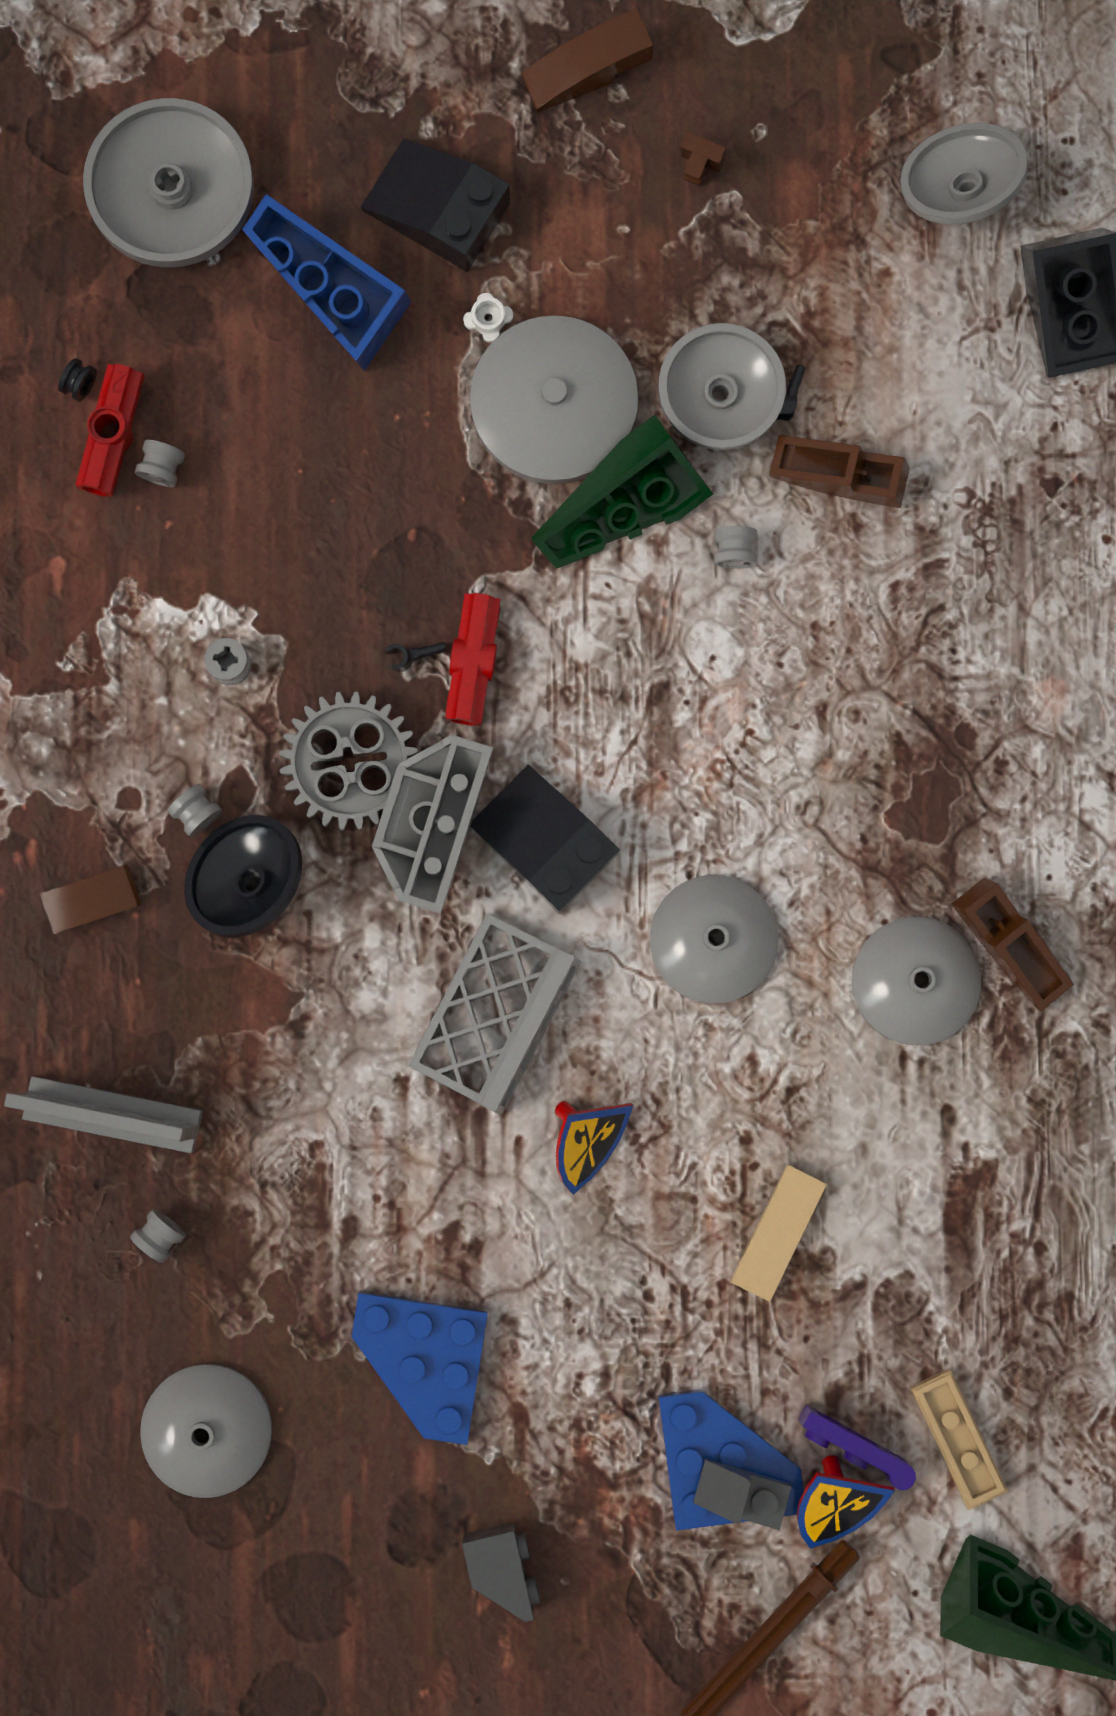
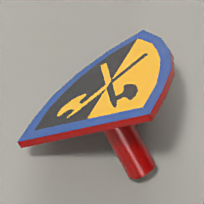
[555,1101,634,1195]
[797,1455,895,1549]

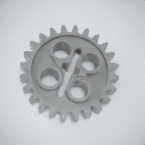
[279,692,418,831]

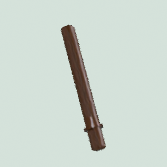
[681,1540,860,1716]

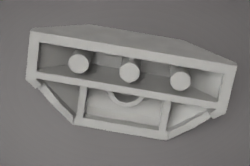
[372,735,493,914]

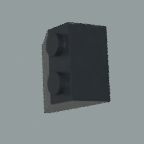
[361,138,510,272]
[1020,227,1116,378]
[471,765,620,914]

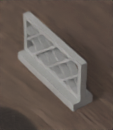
[408,913,581,1115]
[4,1076,203,1153]

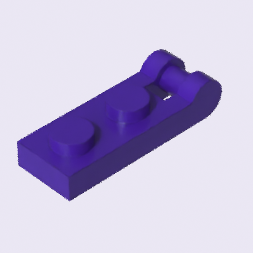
[798,1404,916,1490]

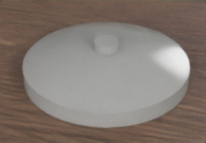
[83,98,254,267]
[470,316,638,484]

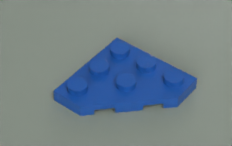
[351,1291,488,1445]
[658,1389,804,1531]

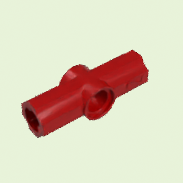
[75,363,145,497]
[445,593,501,726]

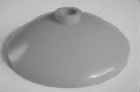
[900,123,1028,224]
[658,323,786,450]
[650,875,778,1004]
[852,917,981,1045]
[140,1363,272,1498]

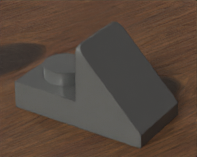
[693,1458,791,1530]

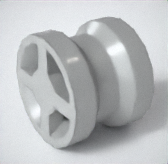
[134,440,185,487]
[714,526,757,569]
[204,638,251,685]
[167,784,223,838]
[130,1208,186,1263]

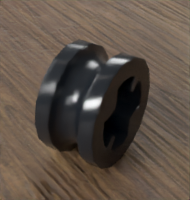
[58,358,97,402]

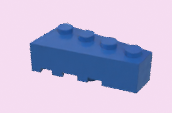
[242,194,411,371]

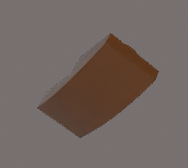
[40,864,142,934]

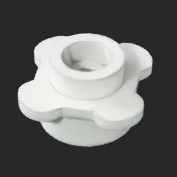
[463,293,513,343]

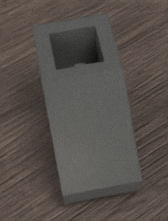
[462,1522,541,1622]

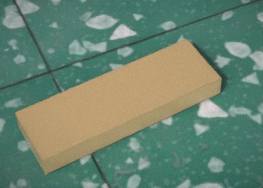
[730,1164,827,1302]
[909,1369,1008,1510]

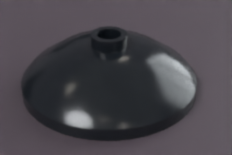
[184,815,303,938]

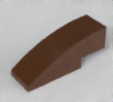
[521,8,653,113]
[769,435,910,508]
[951,878,1074,1011]

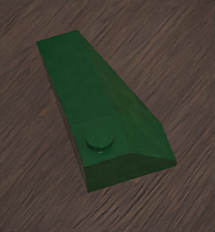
[531,415,713,569]
[940,1534,1116,1681]

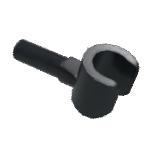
[777,365,806,421]
[385,642,446,672]

